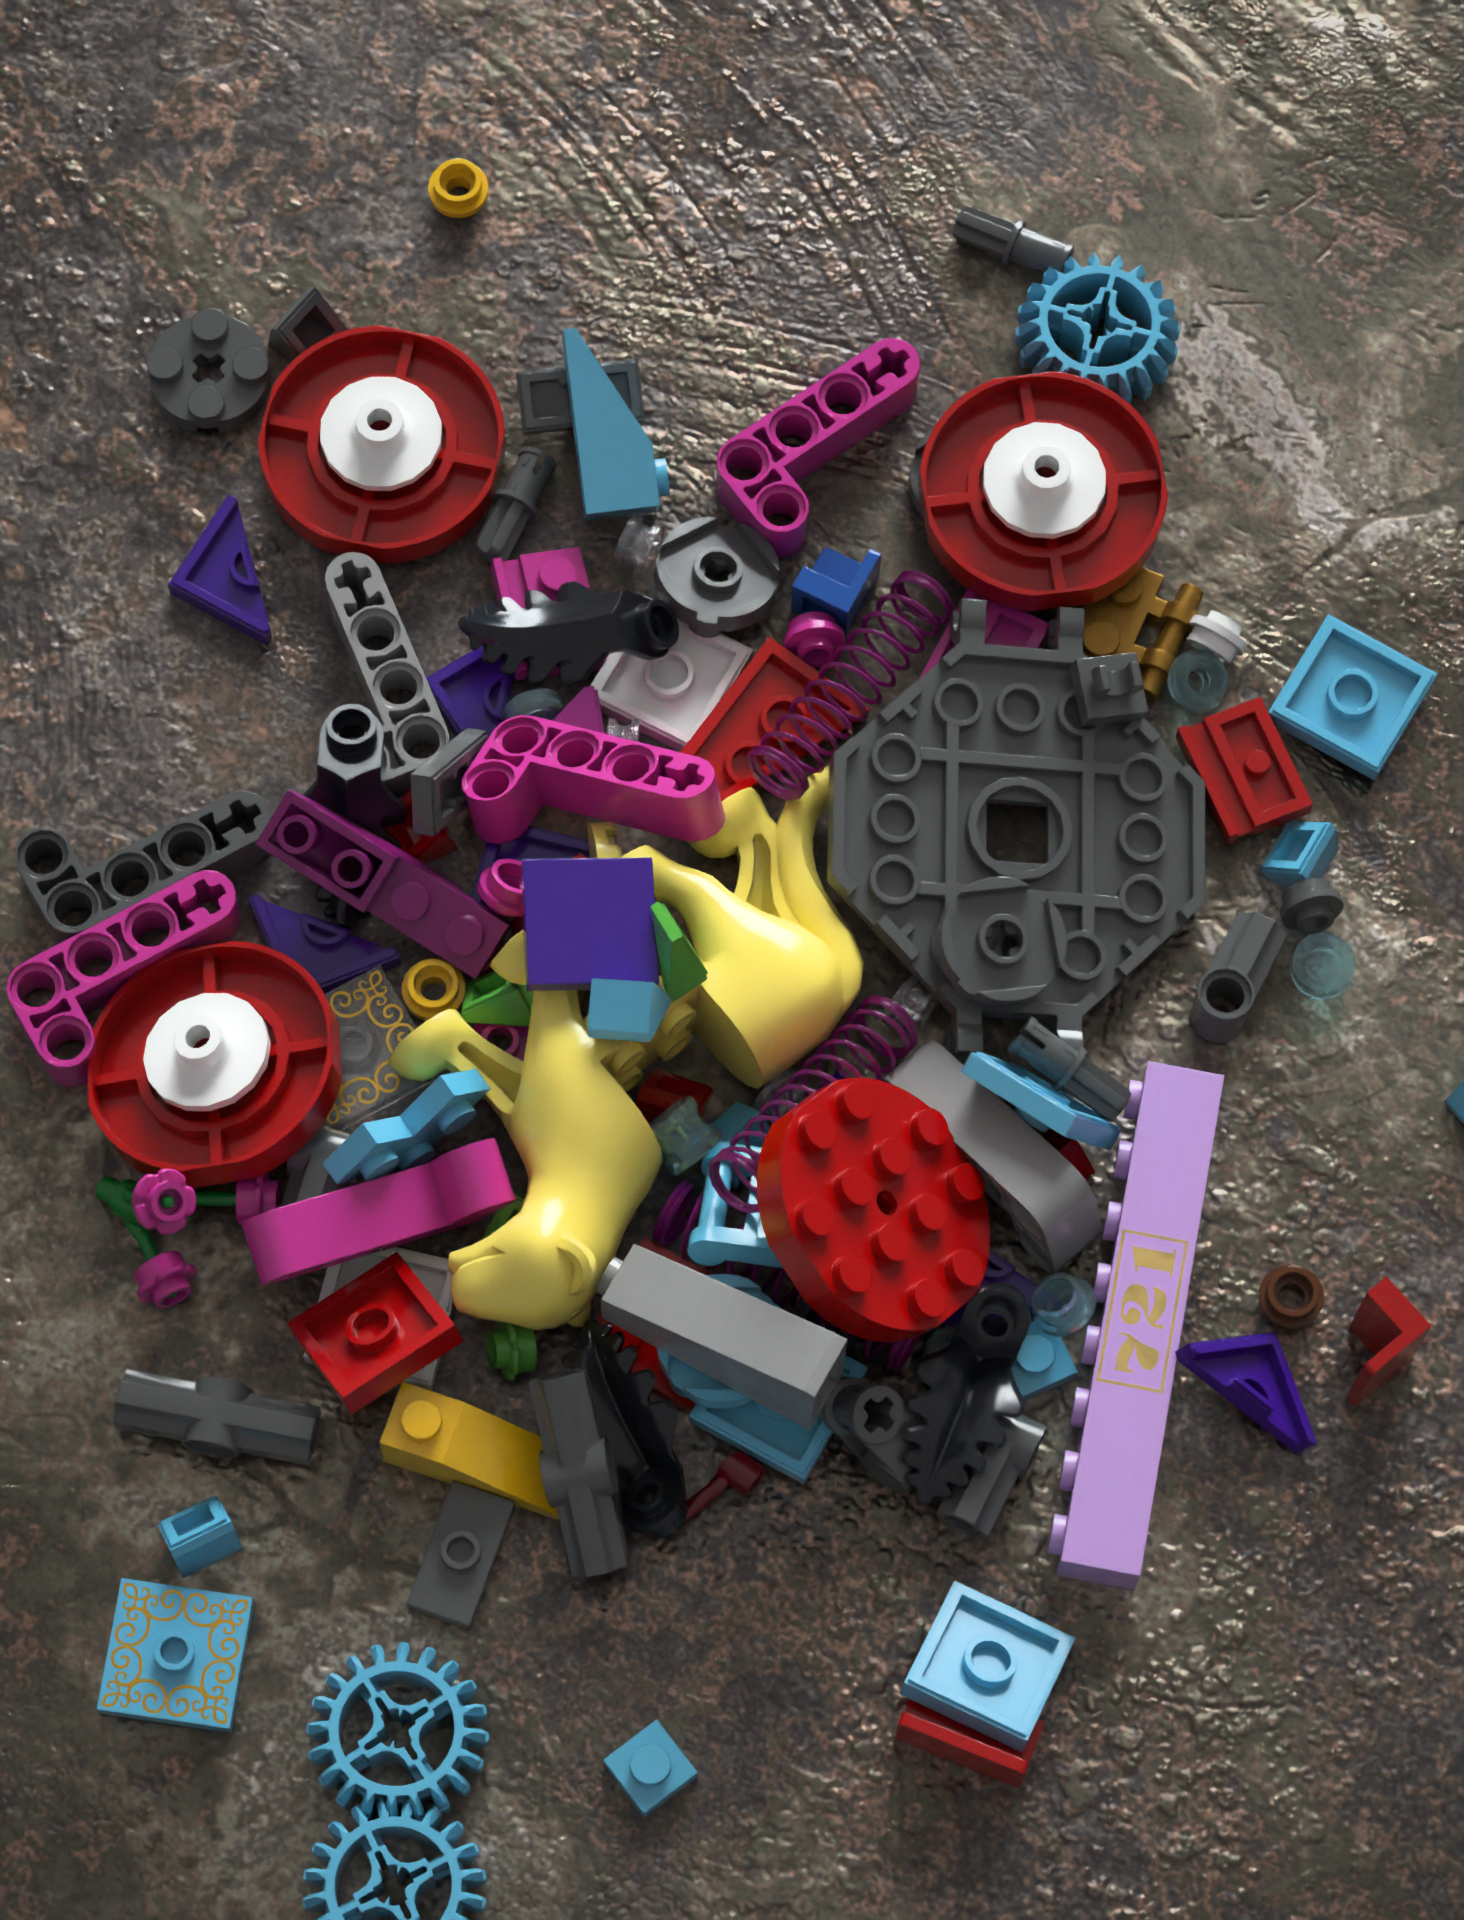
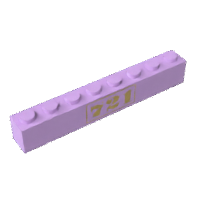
[1047,1061,1225,1590]

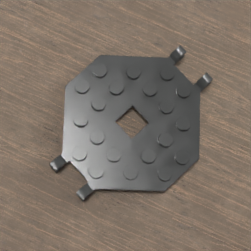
[827,598,1206,1064]

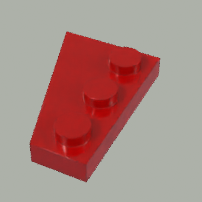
[681,637,871,801]

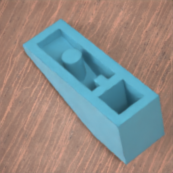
[562,328,670,521]

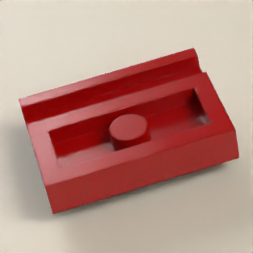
[1175,696,1313,845]

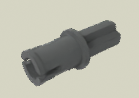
[953,206,1075,274]
[474,446,557,562]
[1007,1016,1131,1121]

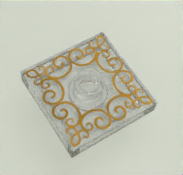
[323,965,443,1131]

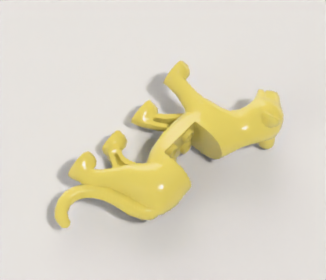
[388,765,864,1330]

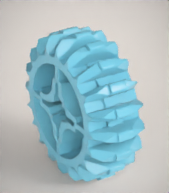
[1014,252,1180,404]
[306,1642,490,1822]
[302,1798,487,1920]

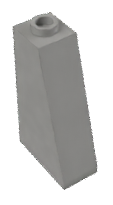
[596,1244,848,1431]

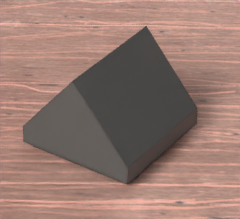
[268,286,348,362]

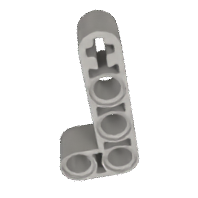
[325,552,450,799]
[881,1039,1103,1274]

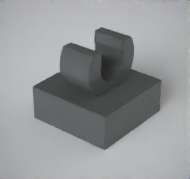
[1070,652,1149,727]

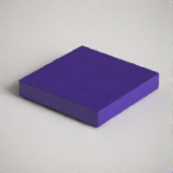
[520,857,659,991]

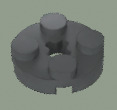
[146,308,271,433]
[653,517,779,638]
[935,876,1067,1008]

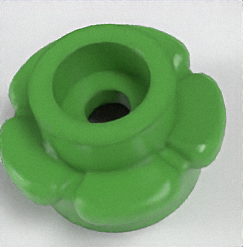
[486,1322,537,1381]

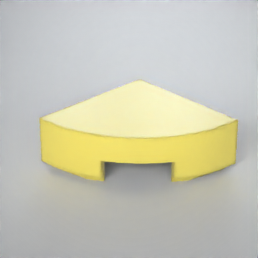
[587,821,622,858]

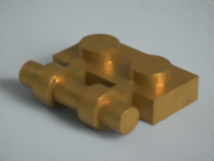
[1082,567,1204,701]

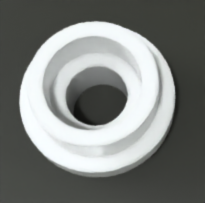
[1186,610,1247,665]

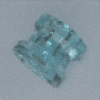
[649,1094,723,1176]

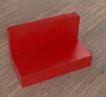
[1346,1276,1431,1407]
[894,1699,1045,1789]

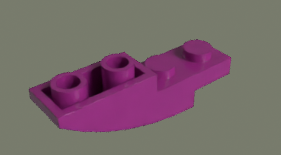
[255,789,513,979]

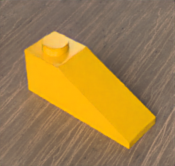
[379,1382,559,1520]

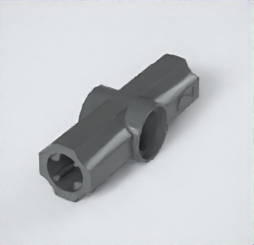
[529,1368,630,1577]
[113,1369,321,1466]

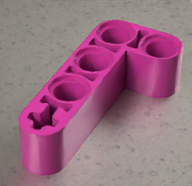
[716,338,920,558]
[461,715,725,844]
[6,870,241,1087]
[241,1138,516,1286]

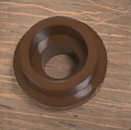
[1258,1264,1324,1330]

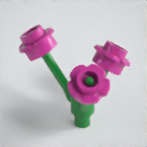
[96,1168,282,1309]

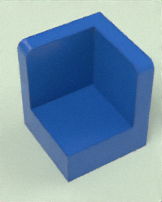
[791,548,882,638]

